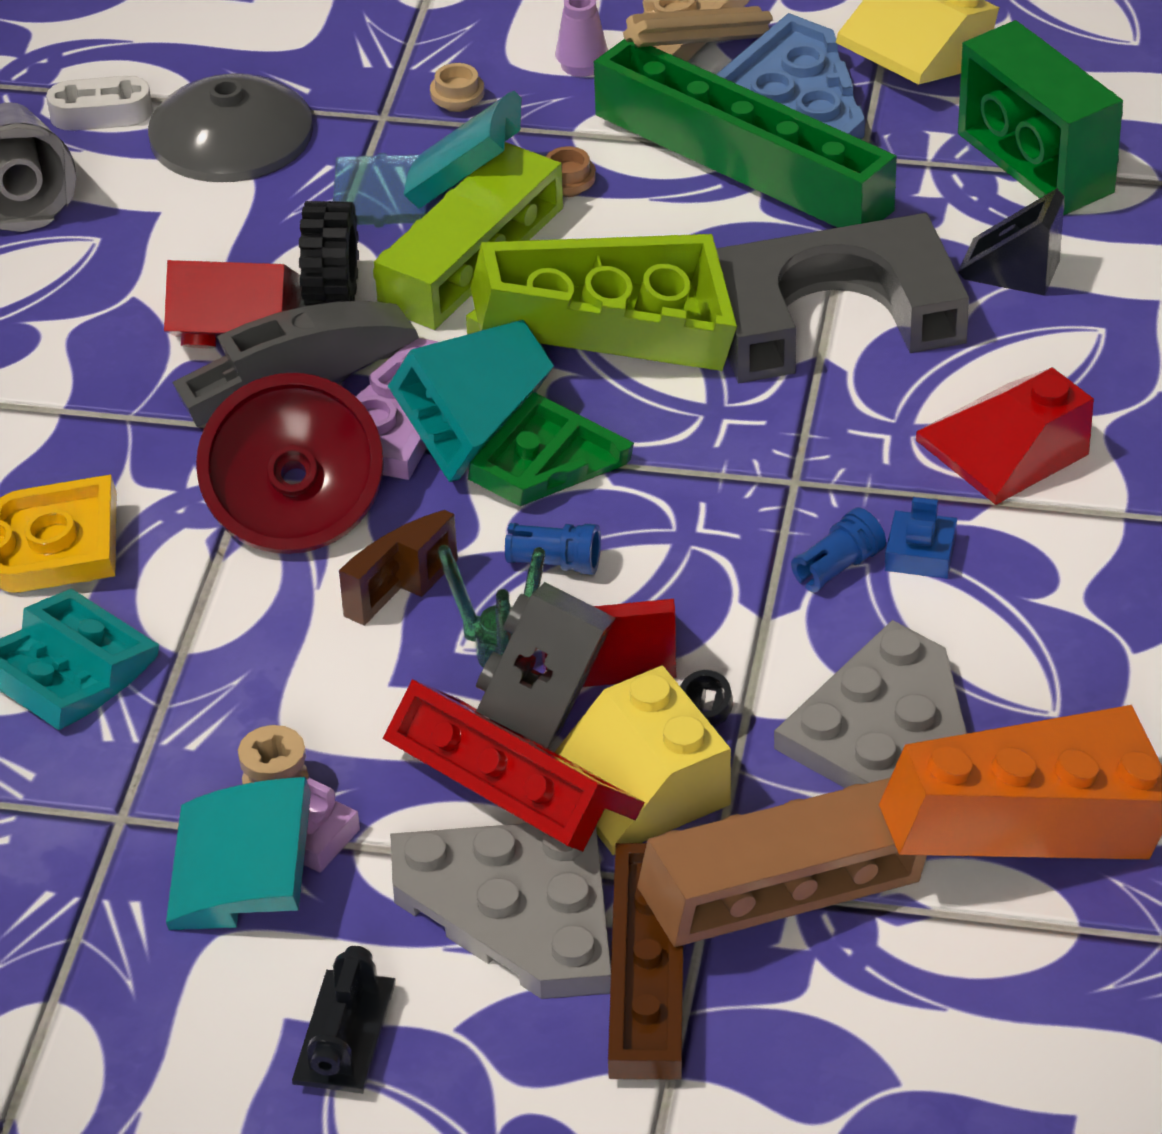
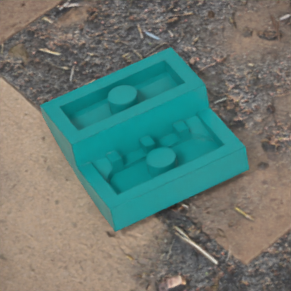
[404,91,522,209]
[0,588,159,730]
[166,777,311,930]

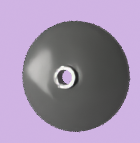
[148,73,313,182]

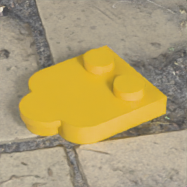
[0,474,117,593]

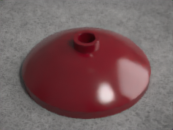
[196,373,384,554]

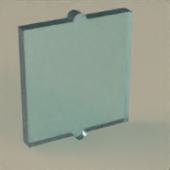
[333,153,426,228]

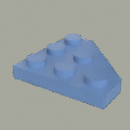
[716,13,865,139]

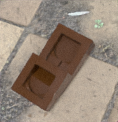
[339,510,458,626]

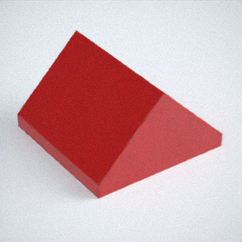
[541,599,677,687]

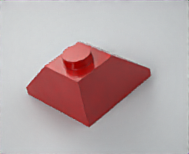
[916,367,1094,505]

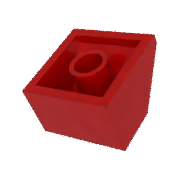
[164,260,302,348]

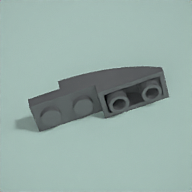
[172,301,419,427]

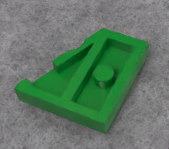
[468,391,634,507]

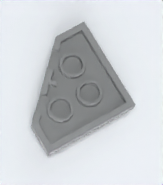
[774,620,967,788]
[390,823,611,999]

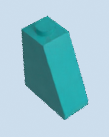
[388,320,554,482]

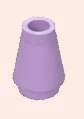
[555,0,608,77]

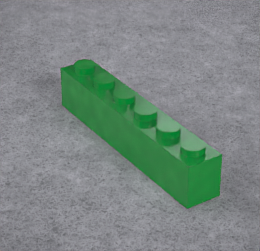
[594,39,897,228]

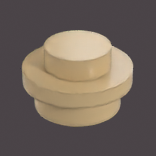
[430,63,485,112]

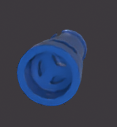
[791,507,886,592]
[505,523,601,575]

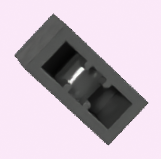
[476,582,616,748]

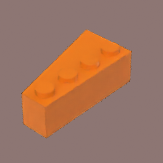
[879,705,1162,860]

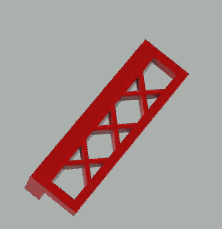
[382,679,645,852]

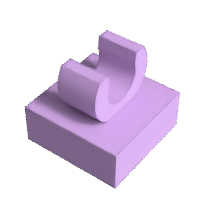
[304,778,360,873]

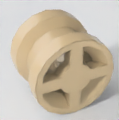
[238,725,309,784]

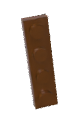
[608,843,684,1080]

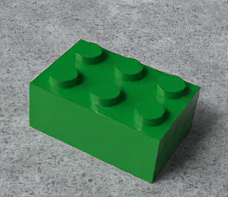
[958,20,1123,216]

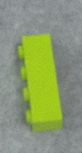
[373,142,563,330]

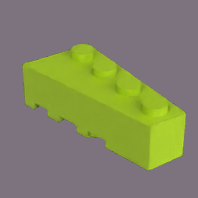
[471,234,737,371]

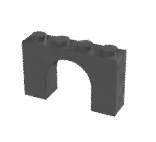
[716,213,969,383]

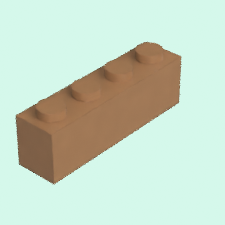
[637,777,927,947]

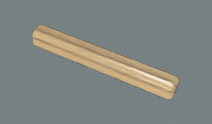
[623,6,773,47]

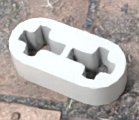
[46,76,153,130]

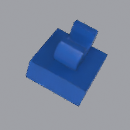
[885,497,957,579]

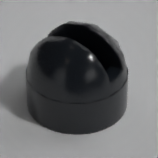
[680,670,733,728]

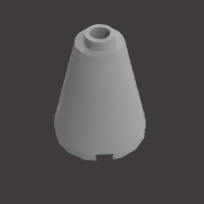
[0,102,77,232]

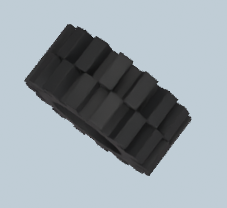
[299,201,359,306]

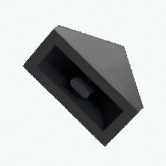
[958,188,1065,296]

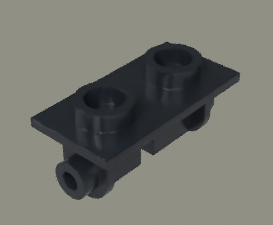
[292,946,396,1094]

